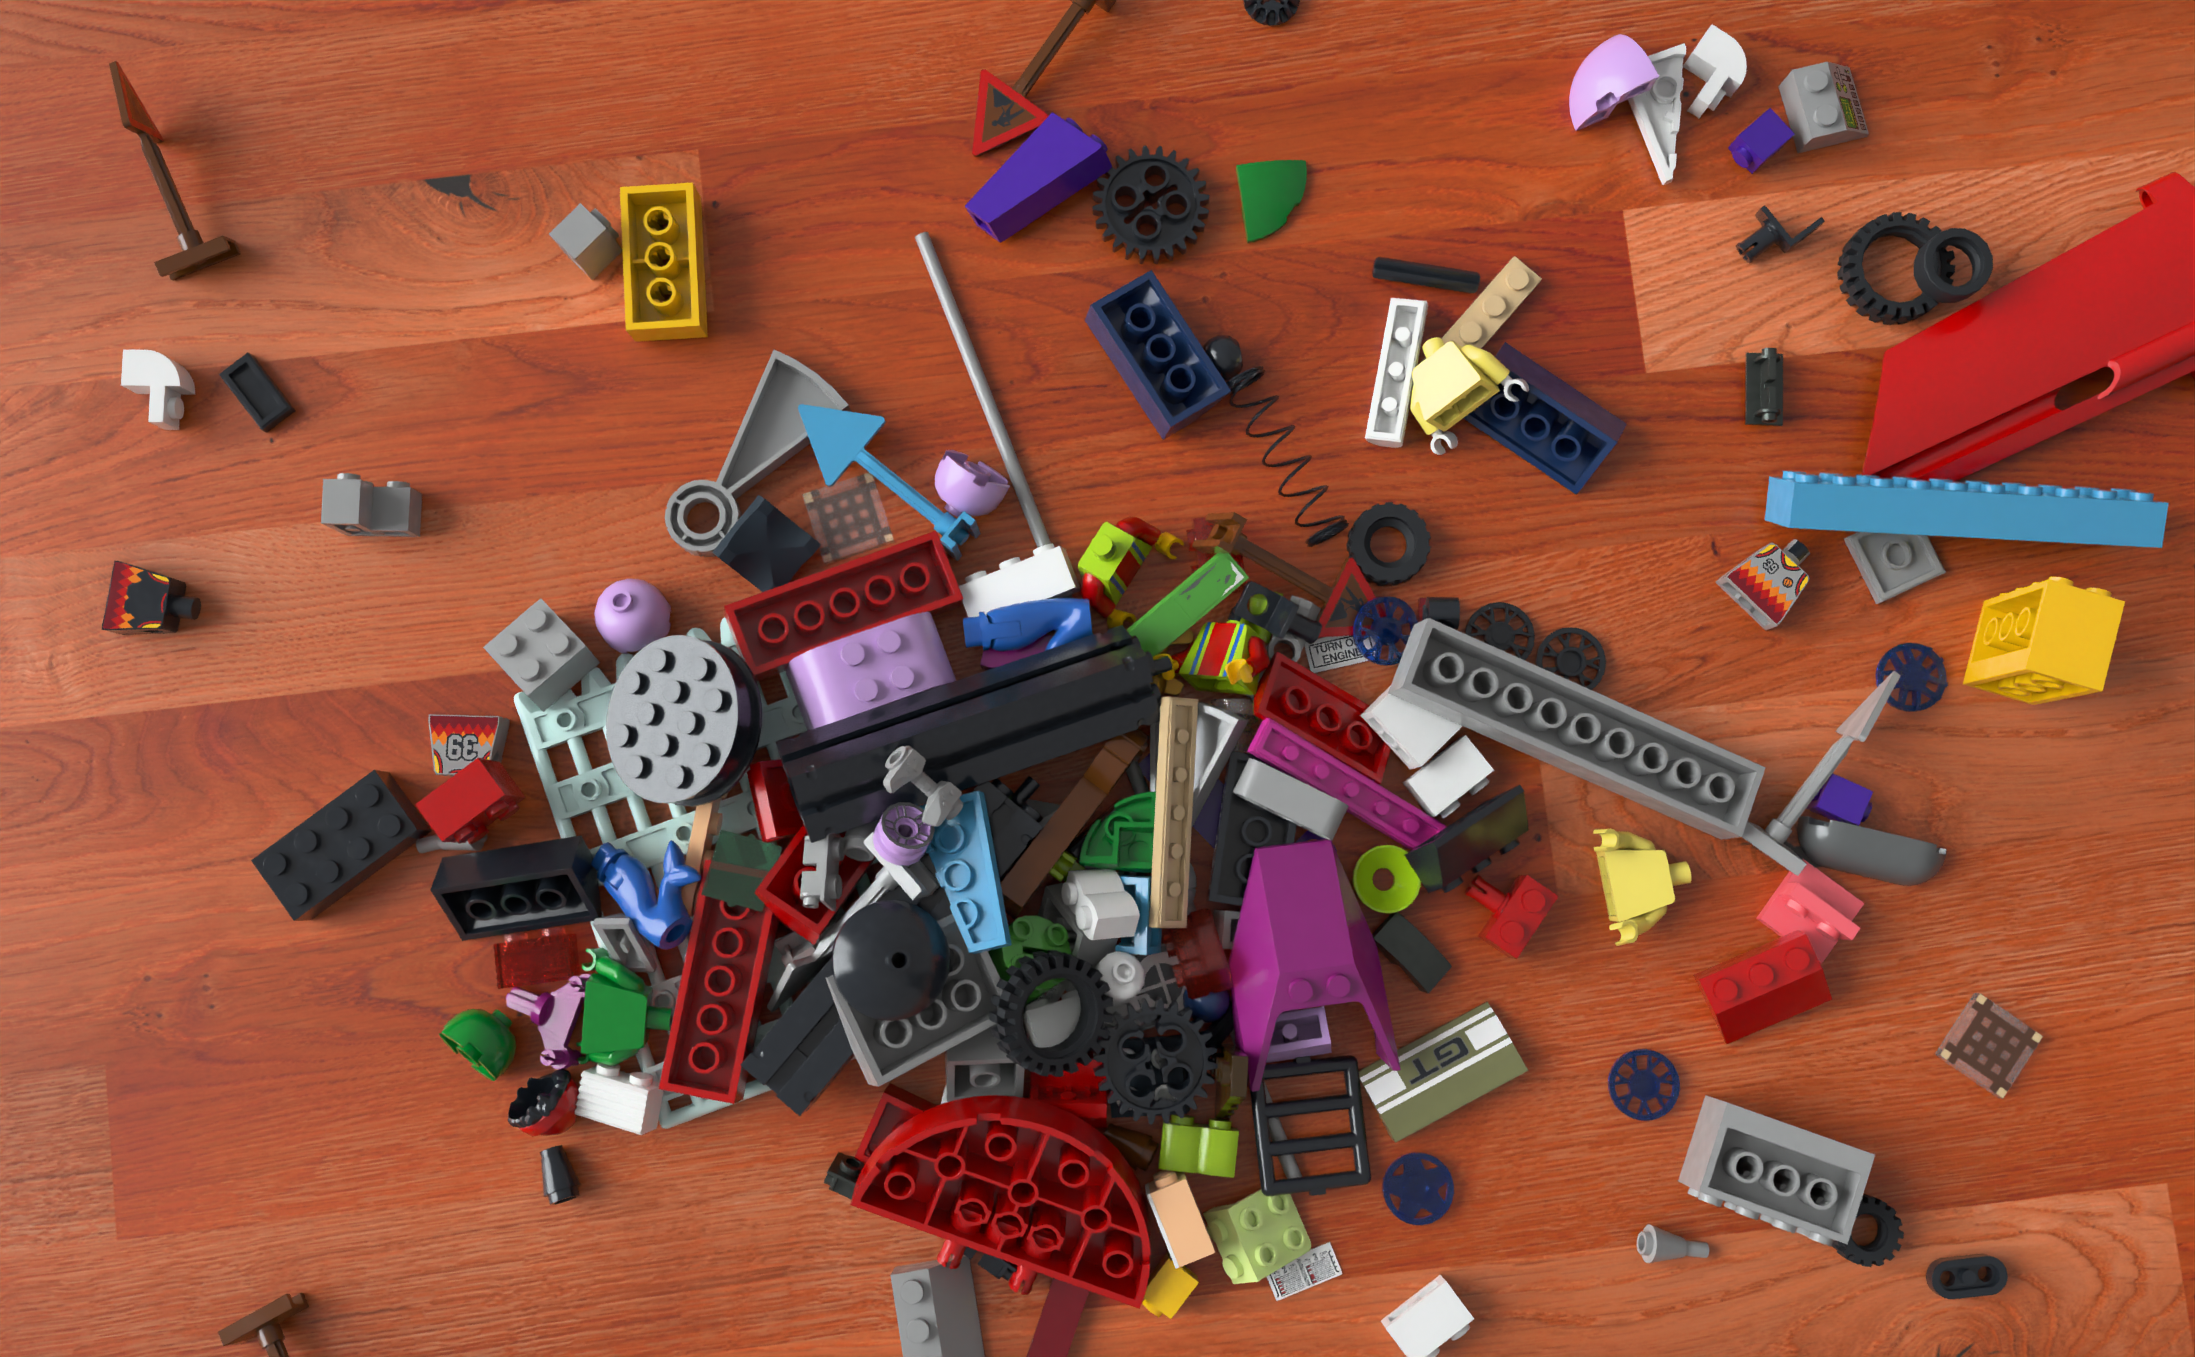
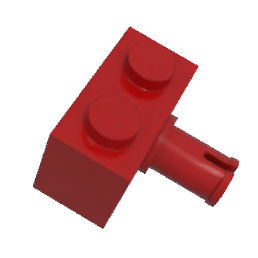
[1465,875,1559,959]

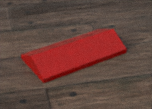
[1254,652,1391,784]

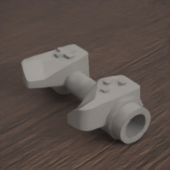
[883,746,963,827]

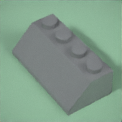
[890,1255,985,1357]

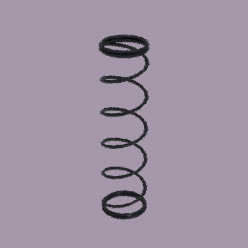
[1226,366,1349,547]

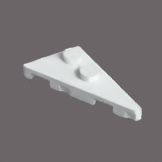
[1628,43,1686,185]

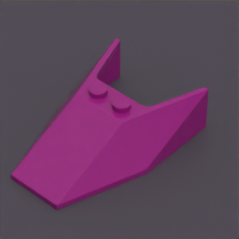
[1228,839,1401,1091]

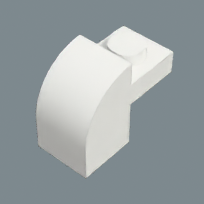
[1683,24,1747,118]
[121,350,195,430]

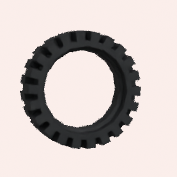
[1837,212,1956,325]

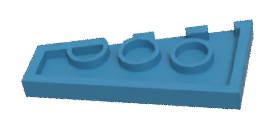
[919,790,1012,954]

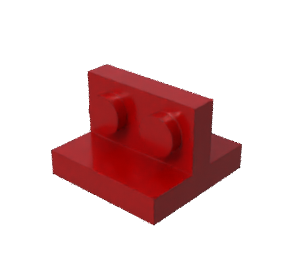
[747,759,804,844]
[1030,1052,1107,1128]

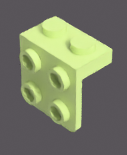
[1203,1189,1311,1284]

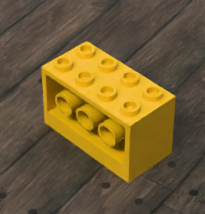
[1963,577,2125,705]

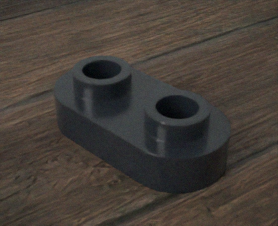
[1926,1254,2008,1299]

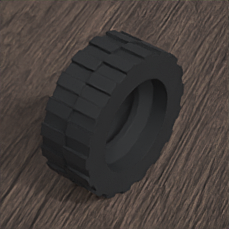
[1346,502,1431,586]

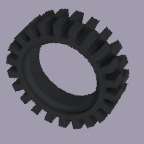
[989,950,1114,1077]

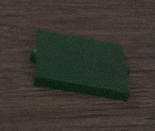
[701,830,783,912]

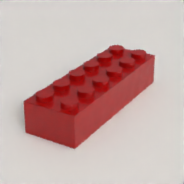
[724,531,963,682]
[659,860,779,1104]

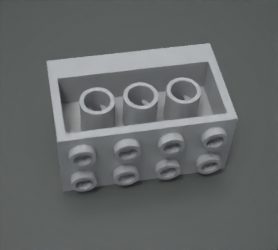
[1678,1095,1875,1247]

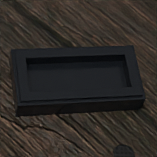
[219,352,296,433]

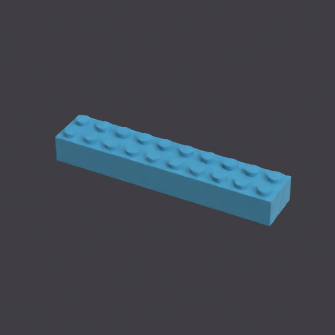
[1765,470,2169,548]

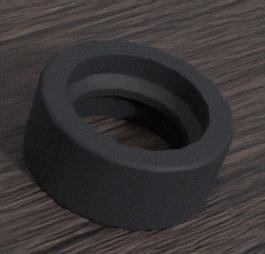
[1914,228,1993,303]

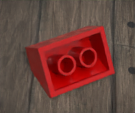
[754,824,876,945]
[1693,930,1832,1044]

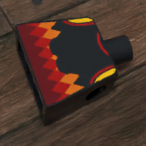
[101,560,201,635]

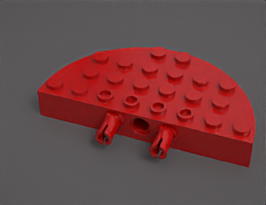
[850,1095,1151,1309]

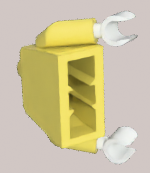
[1410,337,1529,455]

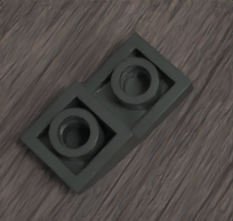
[1372,912,1452,993]

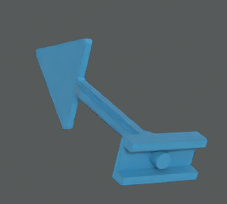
[798,404,981,561]

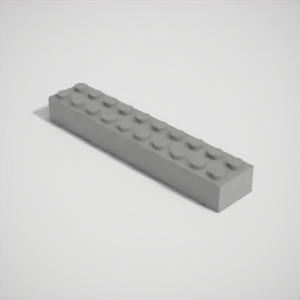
[1388,618,1766,840]

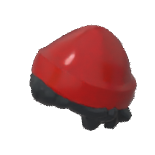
[508,1069,579,1137]

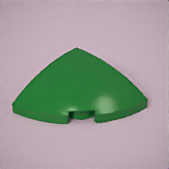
[1236,160,1307,244]
[1079,792,1156,873]

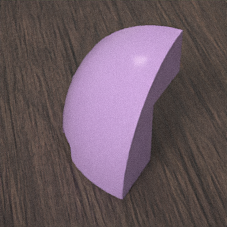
[1569,34,1659,131]

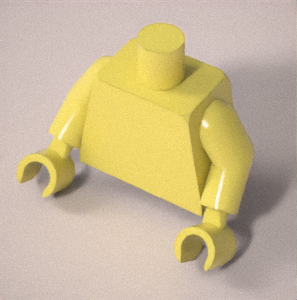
[1593,829,1692,946]

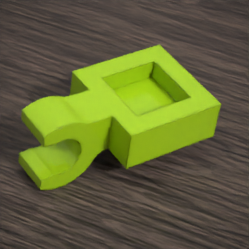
[1049,851,1085,882]

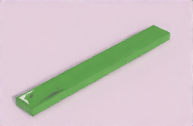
[1127,553,1249,657]

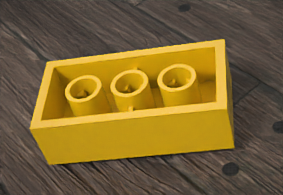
[620,183,708,342]

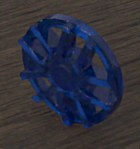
[1876,643,1948,712]

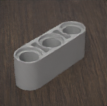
[1233,758,1349,841]

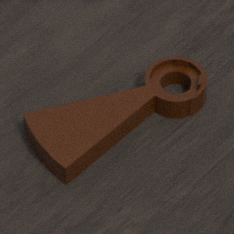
[1001,729,1150,919]

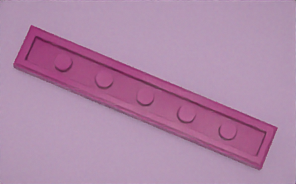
[1247,718,1447,850]

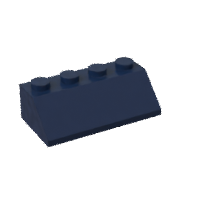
[1085,270,1231,440]
[1463,342,1627,495]

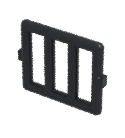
[1250,1055,1371,1196]

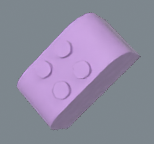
[786,612,956,731]

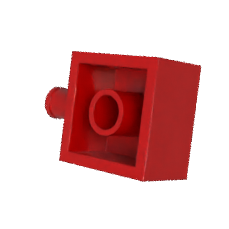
[415,758,526,844]

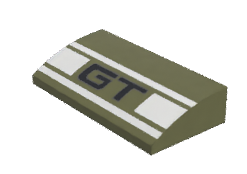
[1359,1002,1528,1143]

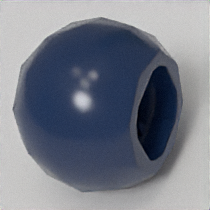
[1183,978,1230,1023]

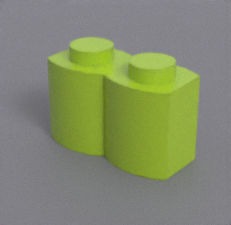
[1158,1114,1239,1178]

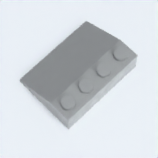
[826,914,1003,1087]

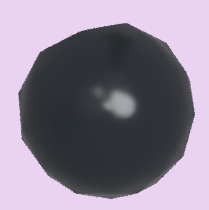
[1203,335,1243,381]

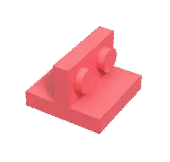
[1756,859,1864,964]

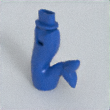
[963,598,1093,651]
[591,840,701,950]

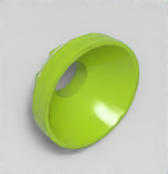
[1352,845,1421,913]

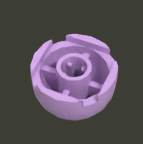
[935,450,1010,517]
[594,579,672,654]

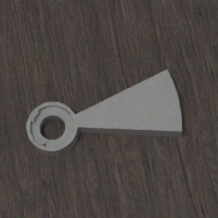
[665,349,851,557]
[1118,701,1249,909]

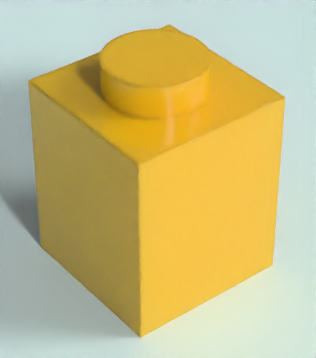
[1142,1252,1199,1319]

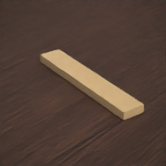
[1149,697,1198,928]

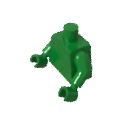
[576,947,673,1066]

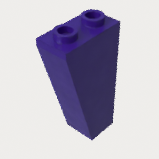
[965,112,1112,243]

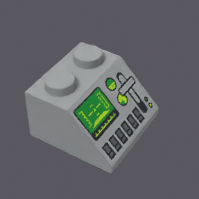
[1778,62,1869,153]

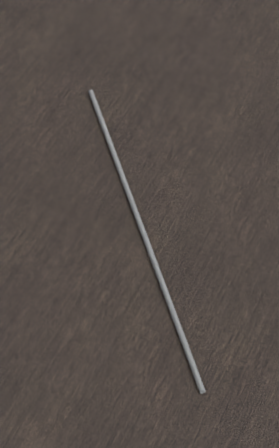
[915,232,1302,1179]

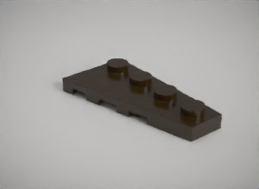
[1210,1044,1248,1120]

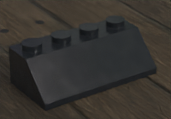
[430,835,602,941]

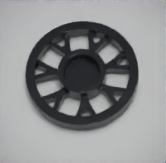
[1465,602,1535,660]
[1535,627,1606,690]

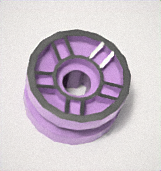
[873,802,935,866]

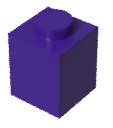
[1728,108,1795,174]
[1806,773,1873,826]

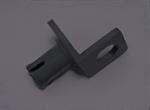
[1736,205,1825,264]
[1233,581,1322,644]

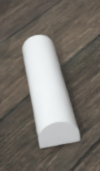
[1365,298,1428,448]

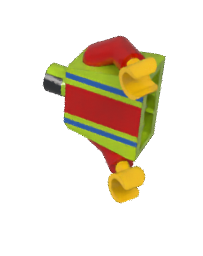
[1078,517,1184,629]
[1153,607,1270,695]

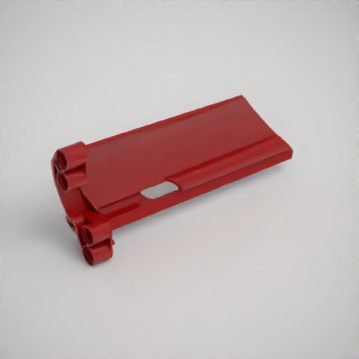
[1862,172,2195,482]

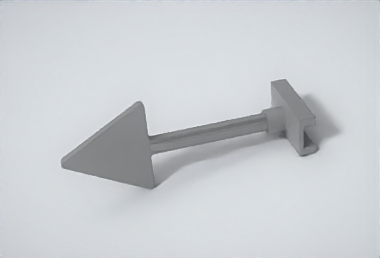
[1742,671,1901,876]
[767,831,940,1012]

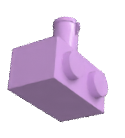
[1266,1006,1332,1063]

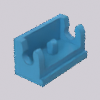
[1115,875,1162,955]

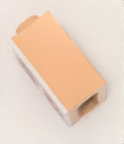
[1145,1170,1215,1269]

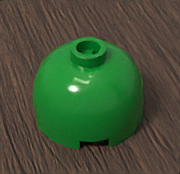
[439,1009,516,1081]

